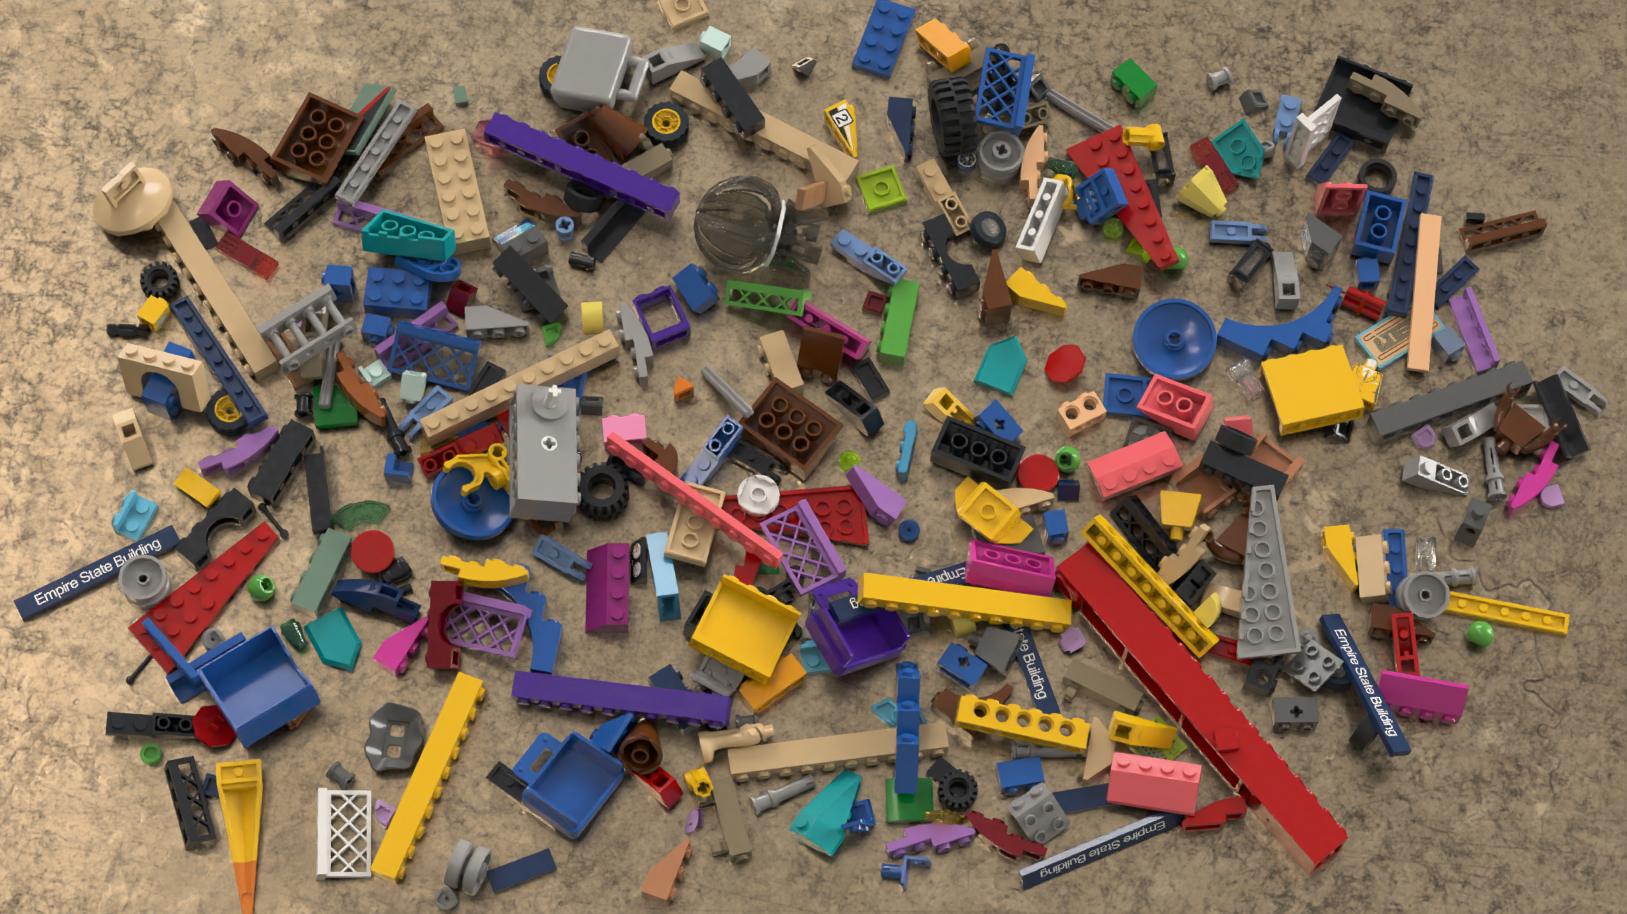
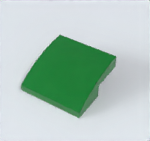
[313,385,358,429]
[885,778,934,824]

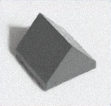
[581,396,604,416]

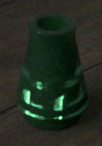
[1046,157,1078,180]
[279,618,308,652]

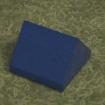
[1057,480,1080,501]

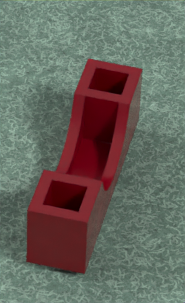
[425,581,464,670]

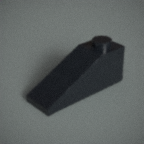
[824,380,884,437]

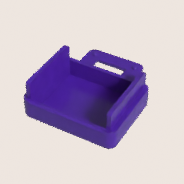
[805,578,910,676]

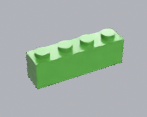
[876,279,920,365]

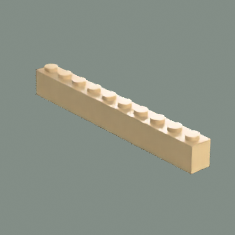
[669,70,859,184]
[154,200,279,381]
[419,329,620,447]
[728,722,949,782]

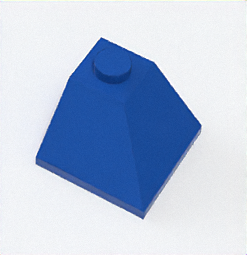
[589,713,636,758]

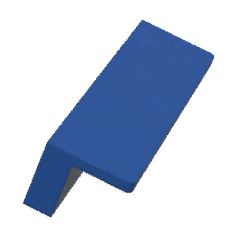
[165,632,246,704]

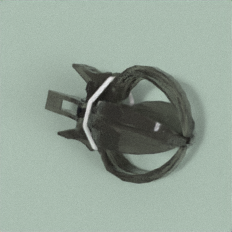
[693,175,829,279]

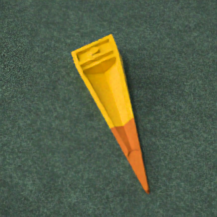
[216,759,263,914]

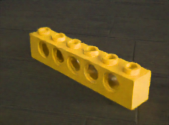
[954,694,1090,754]

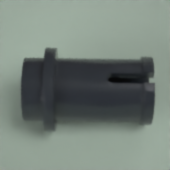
[568,252,596,271]

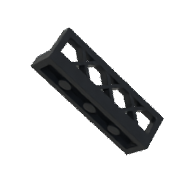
[264,176,341,242]
[1110,495,1179,573]
[164,756,216,850]

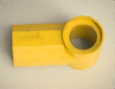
[1122,124,1165,151]
[683,766,713,798]

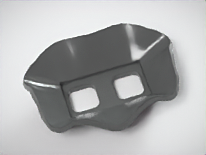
[364,702,424,772]

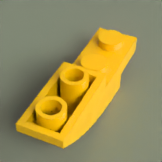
[440,555,529,588]

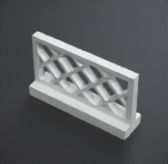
[1284,94,1341,169]
[316,788,371,880]

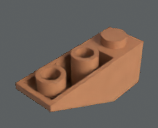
[641,838,693,906]

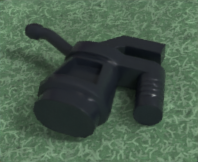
[378,556,413,595]

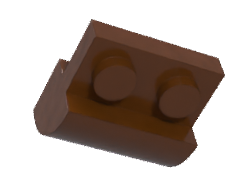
[643,437,679,478]

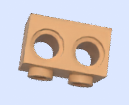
[1056,391,1107,438]

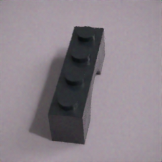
[920,213,981,299]
[175,487,256,572]

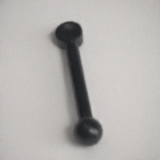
[258,503,288,539]
[126,654,152,684]

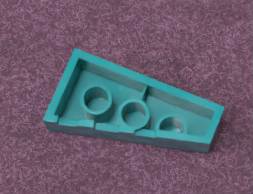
[361,209,456,261]

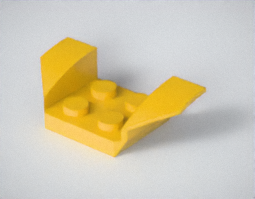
[954,476,1034,544]

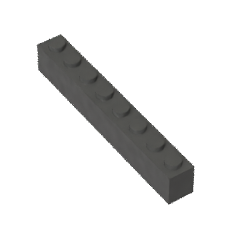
[1367,360,1533,444]

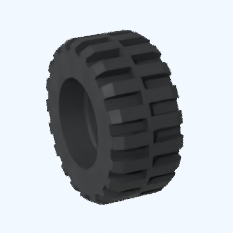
[928,76,979,157]

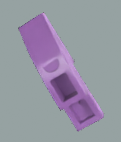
[198,426,280,477]
[885,823,975,858]

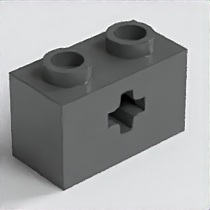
[1270,697,1319,732]

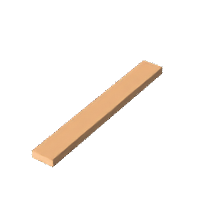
[1407,213,1442,373]

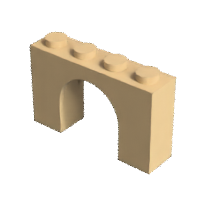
[117,343,211,412]

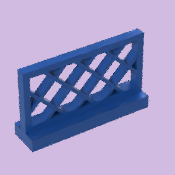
[975,47,1035,136]
[387,320,482,391]

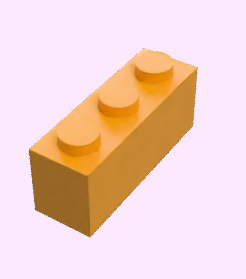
[915,18,971,73]
[739,653,807,714]

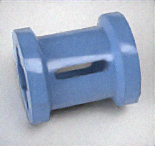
[555,216,575,242]

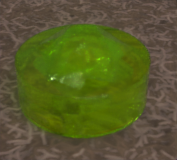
[1103,218,1124,239]
[839,450,860,472]

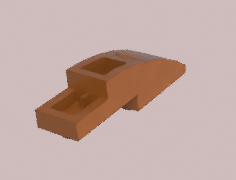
[336,350,388,427]

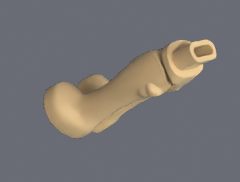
[698,723,775,763]

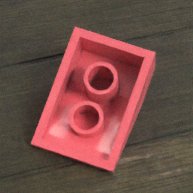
[1315,182,1367,215]
[1137,374,1214,441]

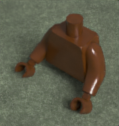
[1493,381,1567,456]
[1202,490,1251,565]

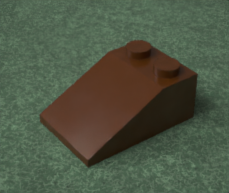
[550,110,619,164]
[978,249,1012,327]
[797,325,845,383]

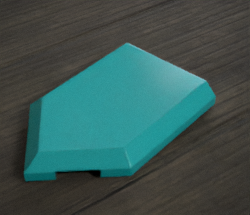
[1210,118,1265,179]
[973,335,1028,397]
[303,608,362,672]

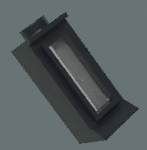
[1146,132,1176,186]
[1226,238,1274,293]

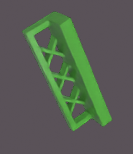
[724,280,812,316]

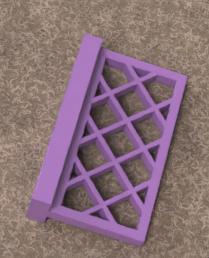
[760,499,847,597]
[446,592,532,659]

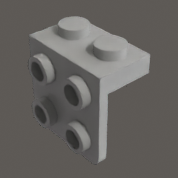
[689,655,745,696]
[1007,782,1070,844]

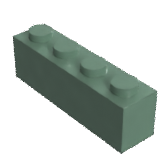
[290,528,353,619]

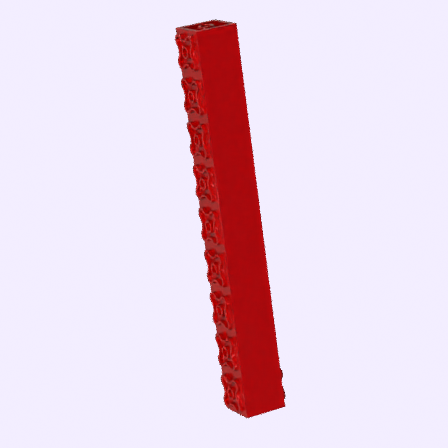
[1054,542,1348,876]

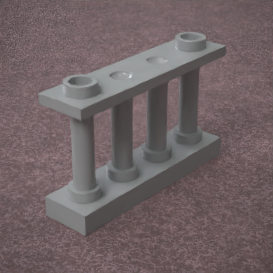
[256,283,358,374]

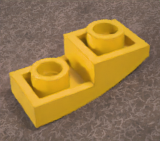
[173,467,221,509]

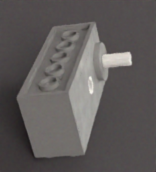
[509,384,581,522]

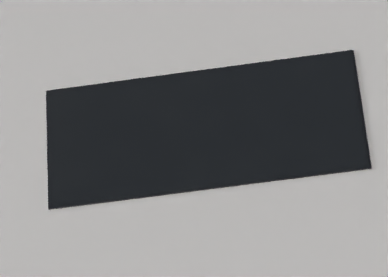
[189,217,219,250]

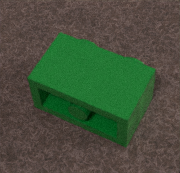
[1110,58,1158,108]

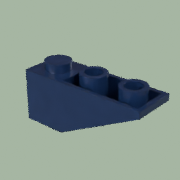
[886,96,916,162]

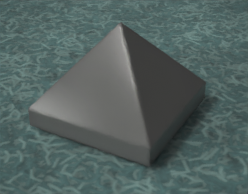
[792,57,817,76]

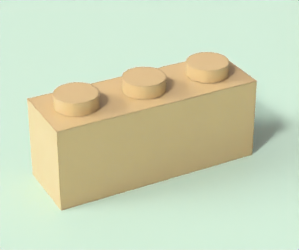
[757,330,804,394]
[1355,534,1392,604]

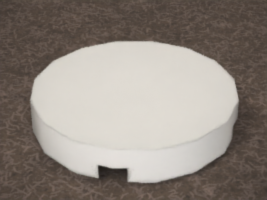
[737,475,780,517]

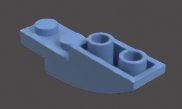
[830,229,908,285]

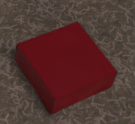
[862,290,888,317]

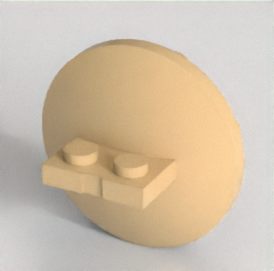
[93,162,173,236]

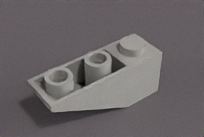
[642,42,706,84]
[728,47,771,88]
[1272,252,1300,309]
[465,305,530,340]
[1441,402,1497,448]
[1402,455,1470,496]

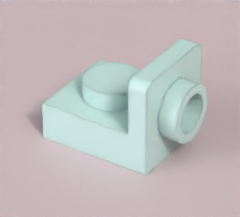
[357,359,392,388]

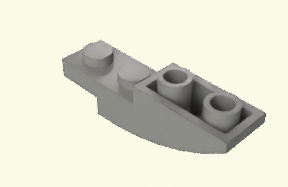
[616,302,653,386]

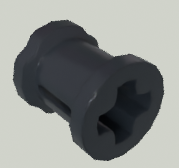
[294,392,314,418]

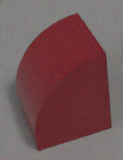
[446,280,478,316]

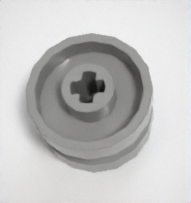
[977,131,1024,184]
[118,555,171,610]
[1395,571,1450,621]
[444,839,492,896]

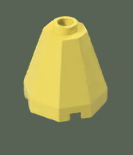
[1175,165,1227,217]

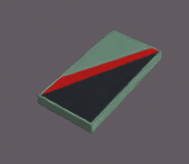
[344,83,397,156]

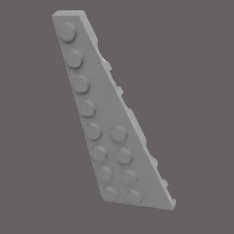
[1236,485,1301,660]

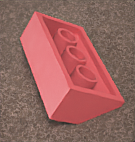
[1087,431,1183,502]
[1107,752,1202,816]

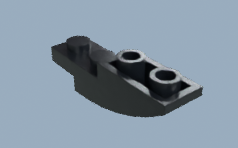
[105,712,196,741]

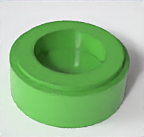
[140,743,163,766]

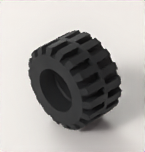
[577,462,629,521]

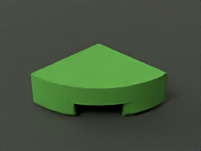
[540,321,562,348]

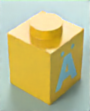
[136,295,171,333]

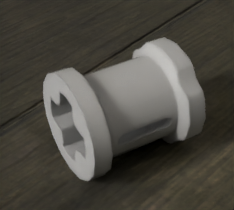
[1206,67,1233,91]

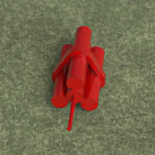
[1326,284,1386,320]

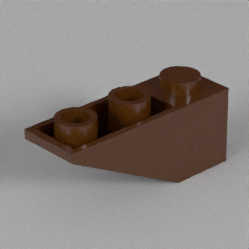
[1077,263,1144,298]
[1367,603,1435,645]

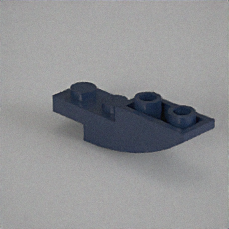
[331,579,422,624]

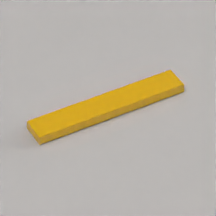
[1442,591,1570,637]

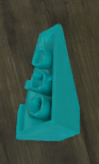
[789,769,863,856]

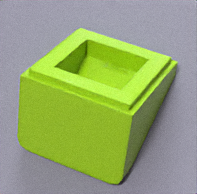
[1125,237,1151,263]

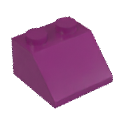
[196,180,259,238]

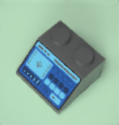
[1300,213,1343,271]
[492,219,549,263]

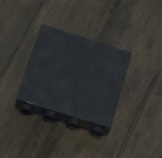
[1313,55,1413,153]

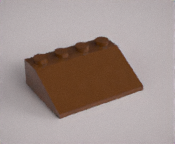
[271,92,364,185]
[738,377,843,481]

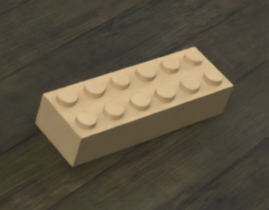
[425,129,491,256]

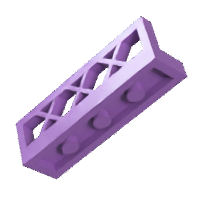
[332,200,418,233]
[1447,287,1501,375]
[374,301,458,374]

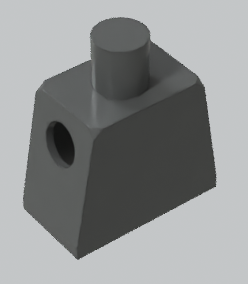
[1454,497,1492,547]
[968,627,1024,676]

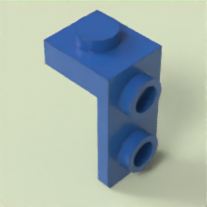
[841,799,876,833]

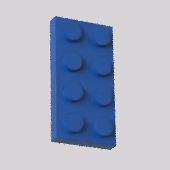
[852,0,916,80]

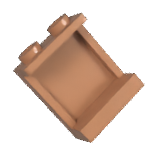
[1241,431,1305,493]
[1169,453,1237,521]

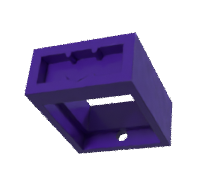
[632,285,691,351]

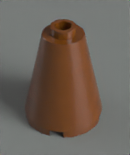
[590,105,648,160]
[618,718,663,775]

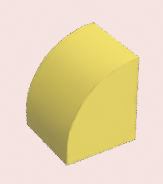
[581,301,604,334]
[1193,592,1222,628]
[949,618,976,639]

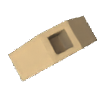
[112,408,153,471]
[1078,717,1116,786]

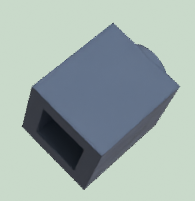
[1431,326,1465,363]

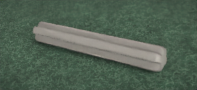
[1046,89,1114,133]
[319,341,341,409]
[701,366,754,418]

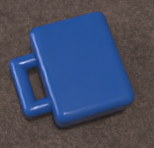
[513,730,625,838]

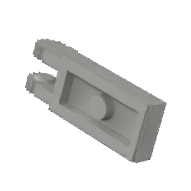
[1556,365,1609,416]

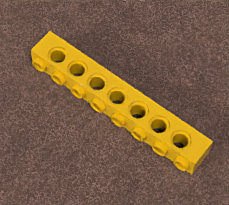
[1080,514,1220,659]

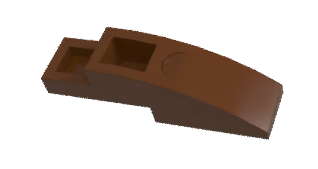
[211,128,280,187]
[504,178,582,226]

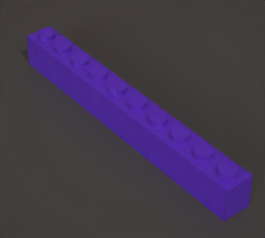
[484,112,680,221]
[511,671,732,729]

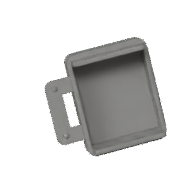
[550,26,649,112]

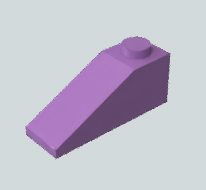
[845,464,907,527]

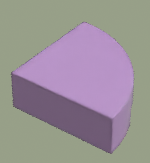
[375,799,397,830]

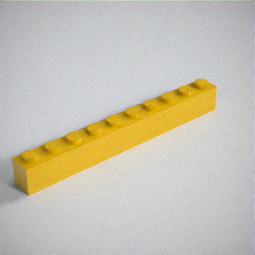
[857,572,1071,633]
[370,672,486,885]

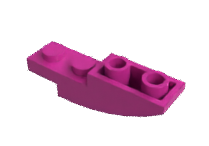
[1506,441,1559,516]

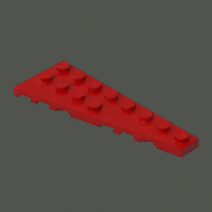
[1066,124,1180,271]
[722,485,869,546]
[128,521,279,675]

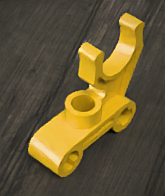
[443,443,509,497]

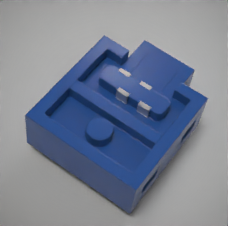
[1074,168,1129,225]

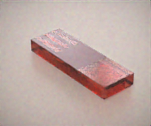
[1189,137,1240,195]
[215,232,279,280]

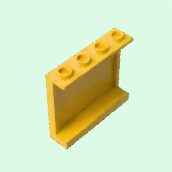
[1260,345,1365,436]
[687,574,801,685]

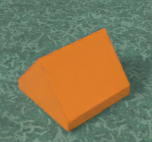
[673,377,694,402]

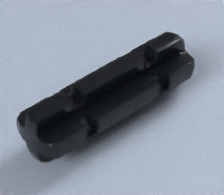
[106,323,149,337]

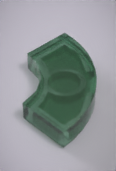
[333,500,390,532]

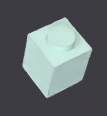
[699,26,731,59]
[399,370,427,404]

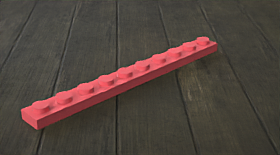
[606,431,783,569]

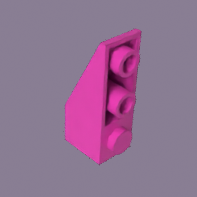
[373,616,429,678]

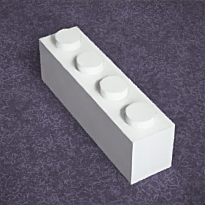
[1016,178,1069,263]

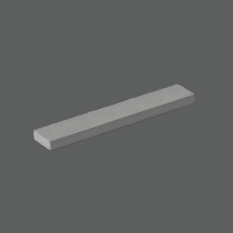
[335,99,417,208]

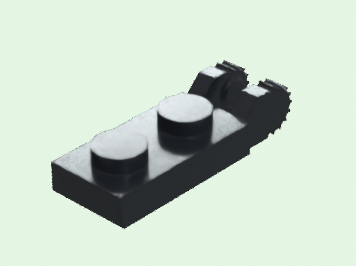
[727,438,788,484]

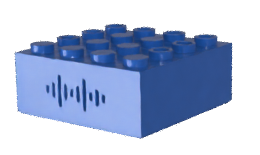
[196,625,321,748]

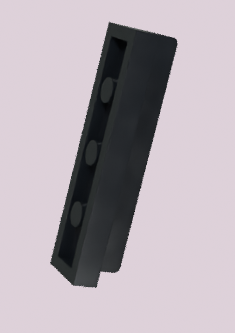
[581,199,646,263]
[1532,374,1591,459]
[304,445,335,535]

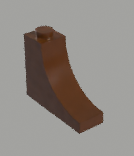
[931,684,1014,743]

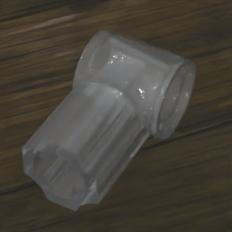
[1226,358,1265,401]

